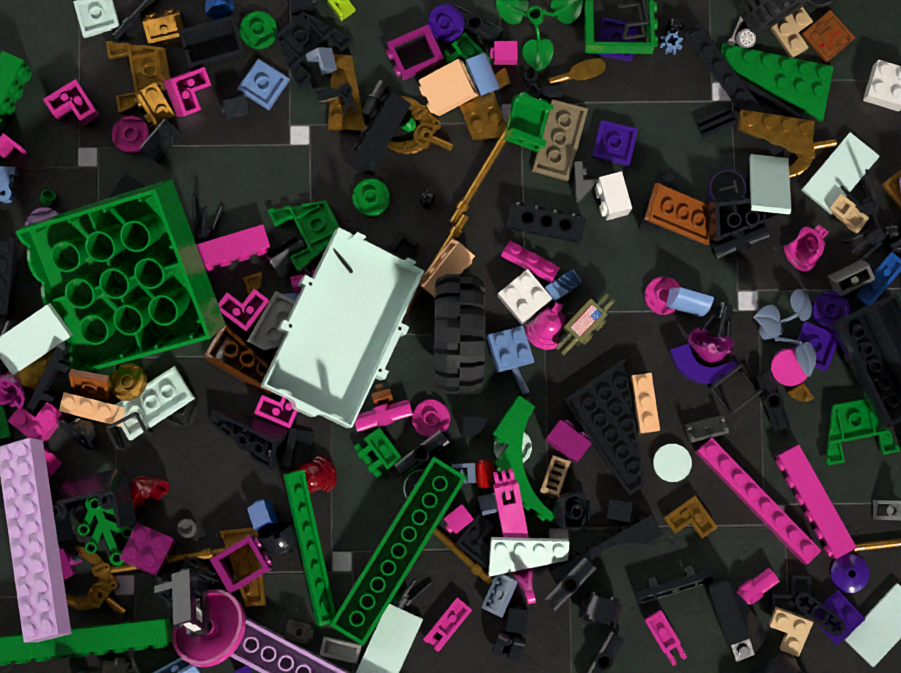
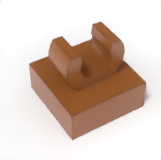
[371,383,394,407]

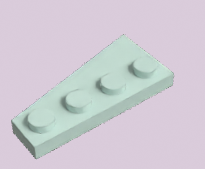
[488,537,569,576]

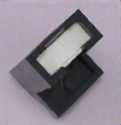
[154,569,210,638]

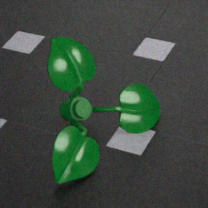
[496,0,584,71]

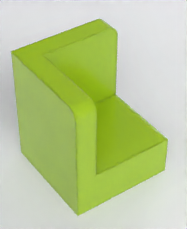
[327,0,355,21]

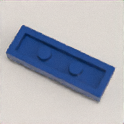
[854,252,901,306]

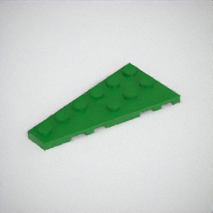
[721,43,834,122]

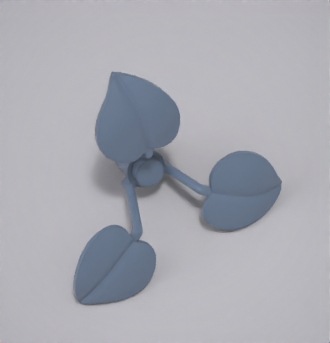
[753,289,816,377]

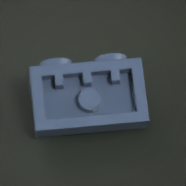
[481,574,518,617]

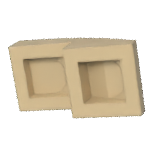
[829,194,869,234]

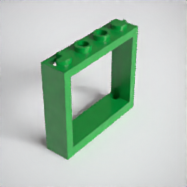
[584,0,658,54]

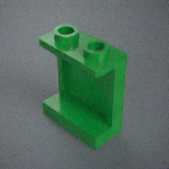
[503,92,554,152]

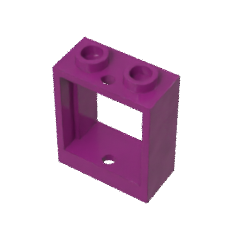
[385,25,444,81]
[210,535,273,594]

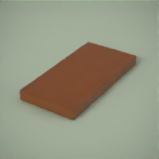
[644,183,711,245]

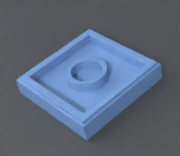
[237,58,290,111]

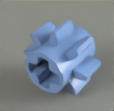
[659,31,683,55]

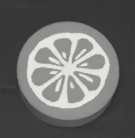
[736,29,756,48]

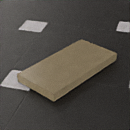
[532,99,588,181]

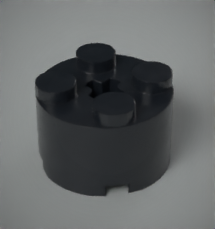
[578,591,621,628]

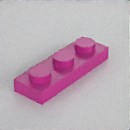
[501,241,560,283]

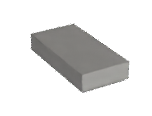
[319,636,362,664]

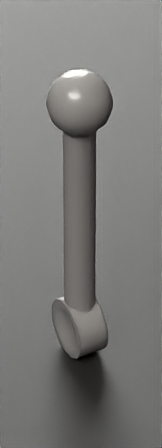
[727,16,743,46]

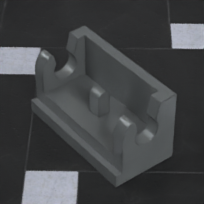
[684,415,729,443]

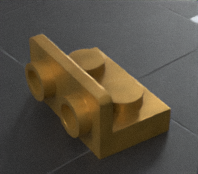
[142,8,184,44]
[135,81,175,128]

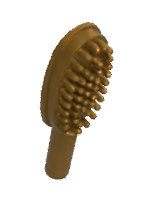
[548,58,606,85]

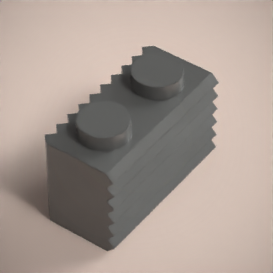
[828,259,875,296]

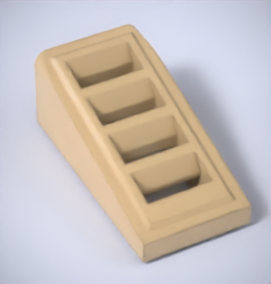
[540,455,571,499]

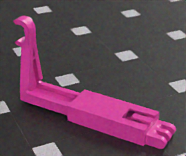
[493,468,536,604]

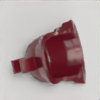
[293,455,337,493]
[130,476,169,512]

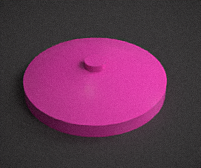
[172,589,246,667]

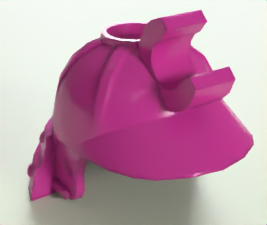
[784,225,829,271]
[524,302,565,350]

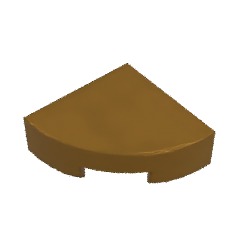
[243,272,263,295]
[787,382,814,402]

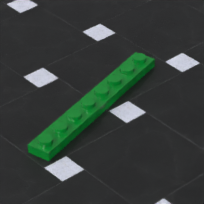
[283,470,336,626]

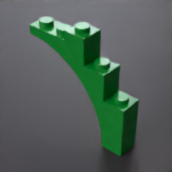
[491,396,554,522]

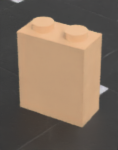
[419,59,479,116]

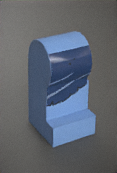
[0,166,19,203]
[544,270,582,303]

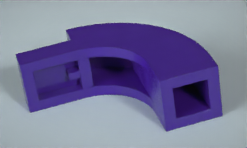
[668,344,737,384]

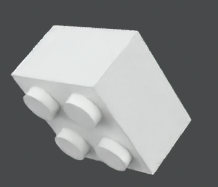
[863,60,901,111]
[594,171,632,221]
[498,269,552,325]

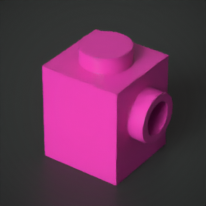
[490,41,517,65]
[443,504,474,534]

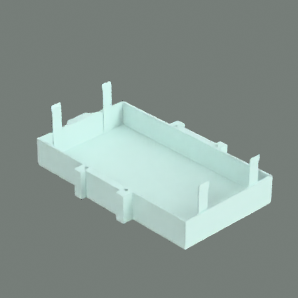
[261,228,425,428]

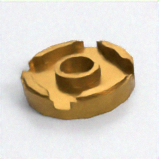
[110,363,147,401]

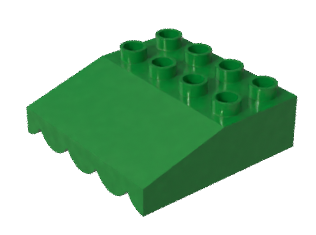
[15,179,226,372]

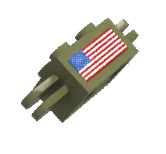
[556,293,616,355]

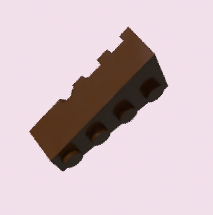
[204,325,274,398]

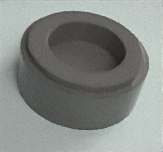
[177,519,197,538]

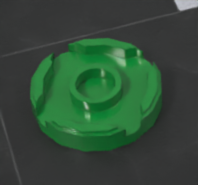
[240,11,278,49]
[352,178,390,217]

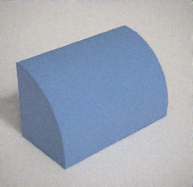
[465,53,500,97]
[666,287,714,317]

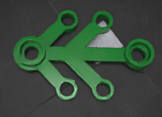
[78,496,133,566]

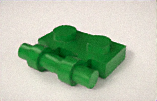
[442,32,491,79]
[354,427,402,478]

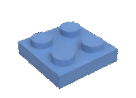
[486,326,535,373]

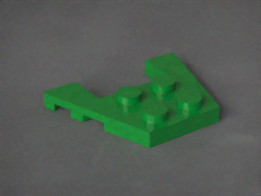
[267,201,340,274]
[825,399,900,466]

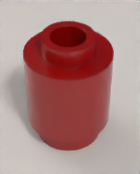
[475,460,495,488]

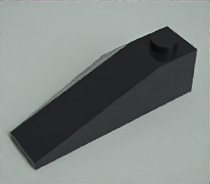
[209,407,289,470]
[708,579,766,662]

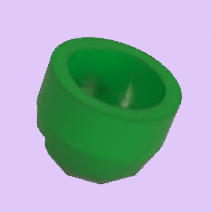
[399,115,416,132]
[40,190,56,207]

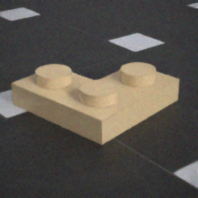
[771,7,813,58]
[769,607,813,657]

